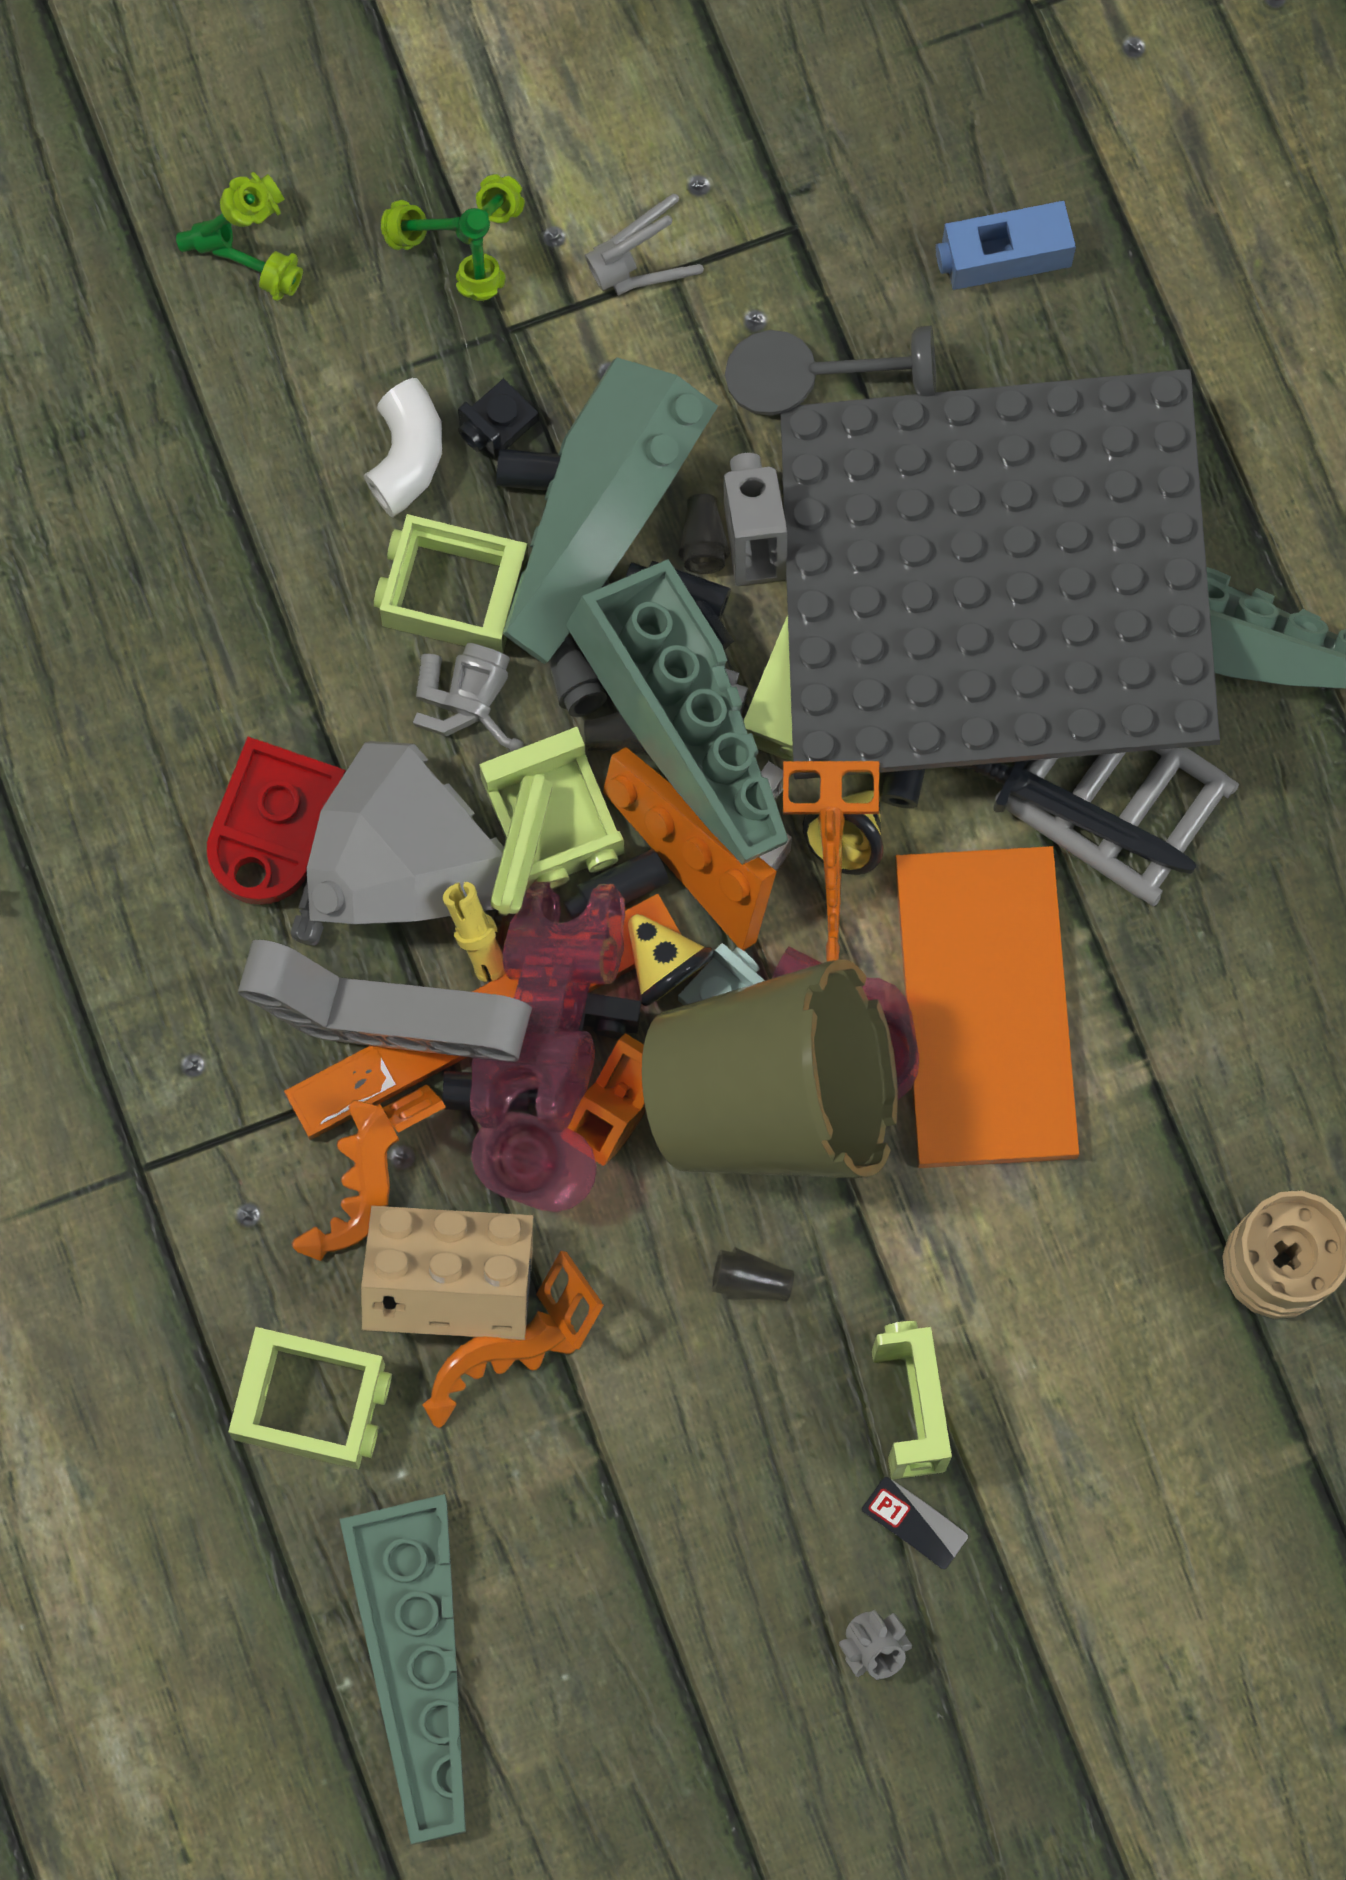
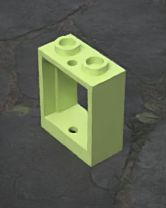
[374,514,529,653]
[228,1327,392,1470]

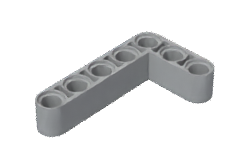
[238,940,532,1062]

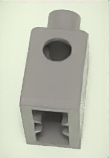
[724,453,787,586]

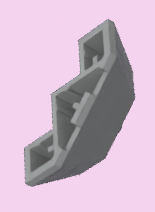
[307,741,504,924]

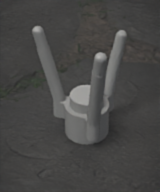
[585,194,704,296]

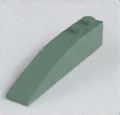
[503,357,718,664]
[566,559,788,865]
[1206,567,1346,688]

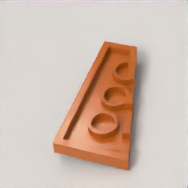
[603,747,777,951]

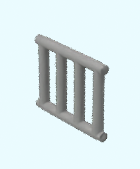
[995,747,1239,907]

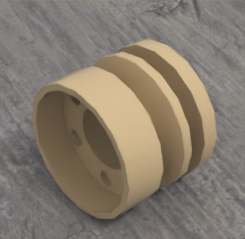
[1222,1191,1346,1319]

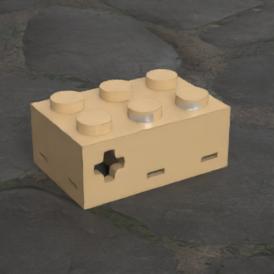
[361,1206,533,1340]

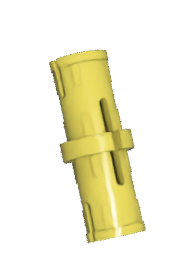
[443,882,508,982]

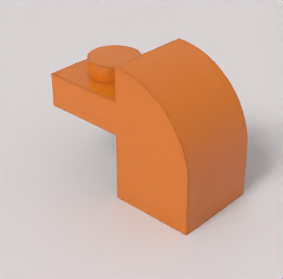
[559,1033,646,1166]

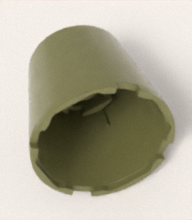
[642,959,898,1178]

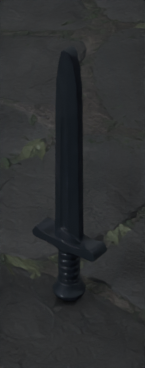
[954,760,1196,874]

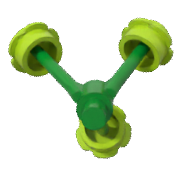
[176,172,303,301]
[381,174,525,301]

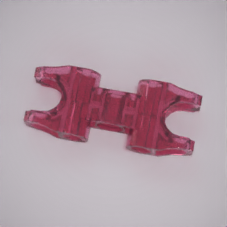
[470,882,625,1133]

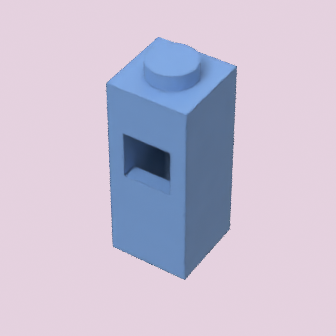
[935,201,1076,290]

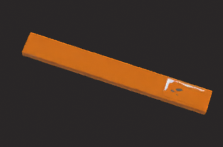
[284,894,681,1140]

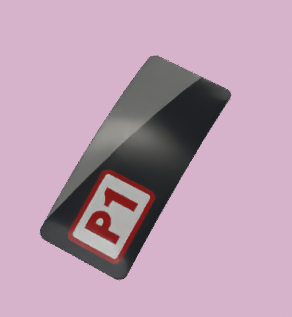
[862,1477,968,1569]

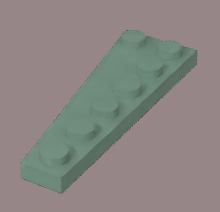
[339,1494,466,1845]

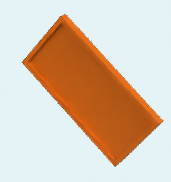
[895,846,1079,1168]

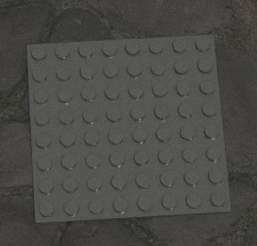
[781,369,1220,780]

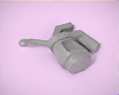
[413,643,524,751]

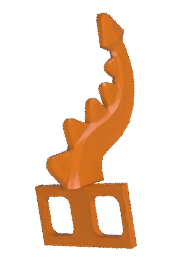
[783,761,879,962]
[292,1084,446,1261]
[422,1251,604,1428]

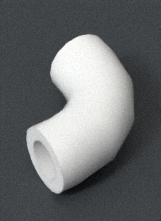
[364,378,442,517]

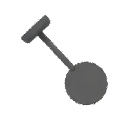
[725,325,936,416]

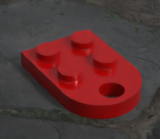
[207,736,346,905]

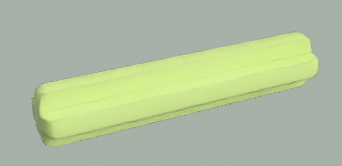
[490,773,552,916]

